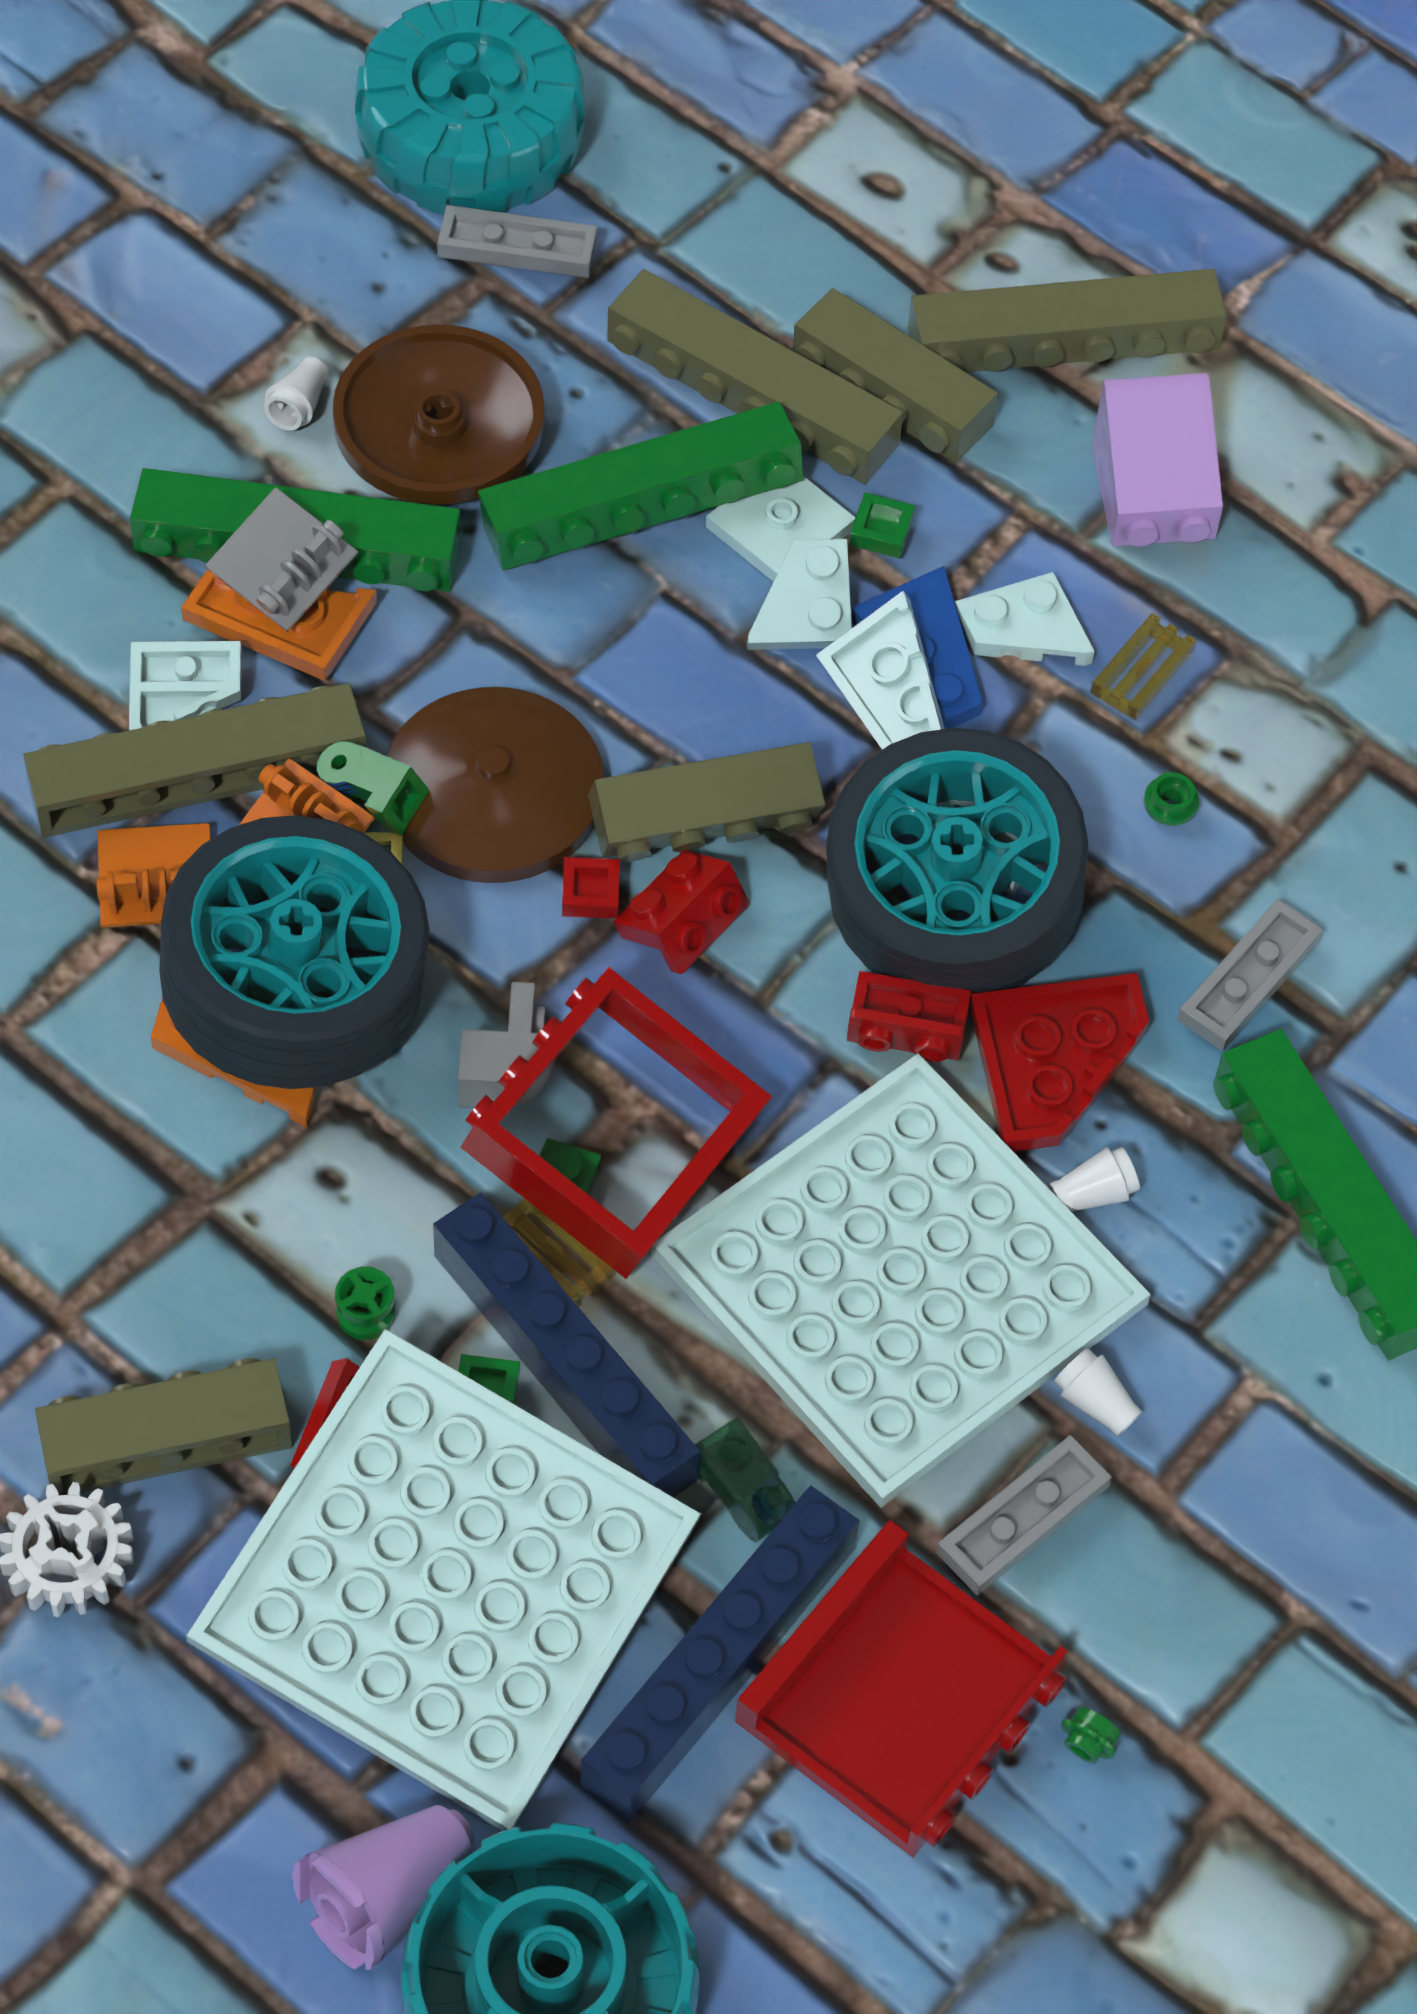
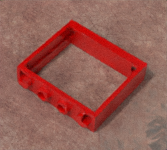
[460,967,772,1279]

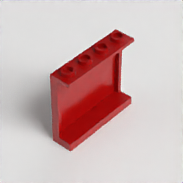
[735,1519,1068,1858]

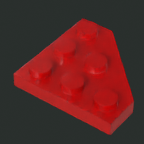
[969,973,1149,1152]

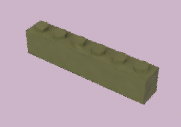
[607,269,903,485]
[908,269,1227,373]
[23,683,366,838]

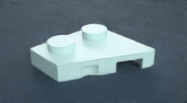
[747,539,852,650]
[955,572,1094,666]
[129,641,242,730]

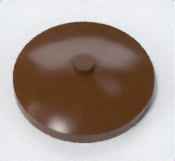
[333,324,544,505]
[386,687,604,883]

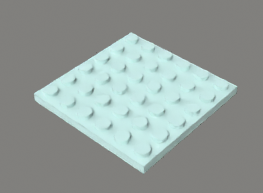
[651,1053,1151,1508]
[186,1329,700,1831]

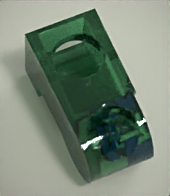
[695,1417,795,1542]

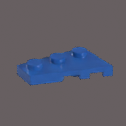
[851,566,983,729]

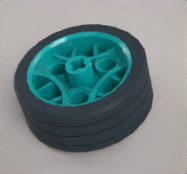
[826,728,1088,996]
[159,815,430,1089]

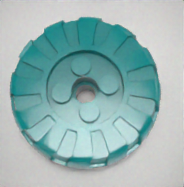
[355,0,586,215]
[401,1823,700,2014]

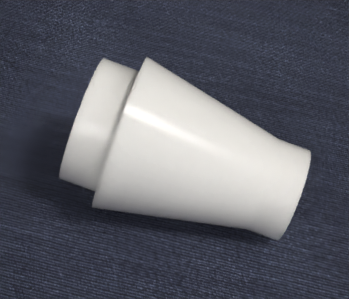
[264,357,329,430]
[1049,1147,1140,1212]
[1054,1348,1143,1437]

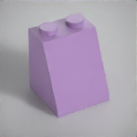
[1092,373,1223,547]

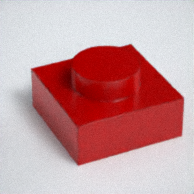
[562,857,620,918]

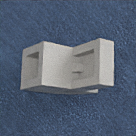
[458,982,554,1108]

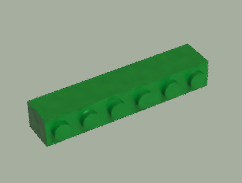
[478,401,803,571]
[130,468,461,592]
[1213,1028,1417,1361]

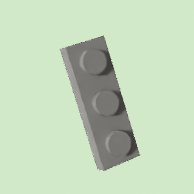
[437,205,597,278]
[1177,899,1324,1052]
[936,1435,1112,1596]

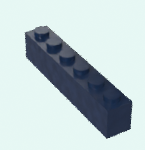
[433,1192,700,1498]
[580,1485,860,1824]

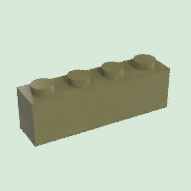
[792,288,998,463]
[588,742,825,862]
[35,1358,292,1496]

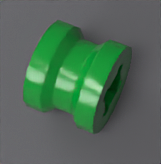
[335,1266,395,1340]

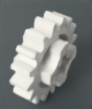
[0,1482,134,1617]

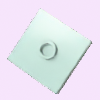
[706,476,856,582]

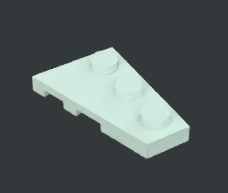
[816,590,945,750]

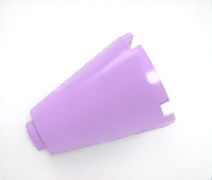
[292,1805,474,1971]

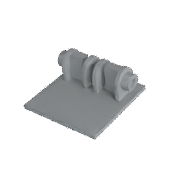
[205,487,358,633]

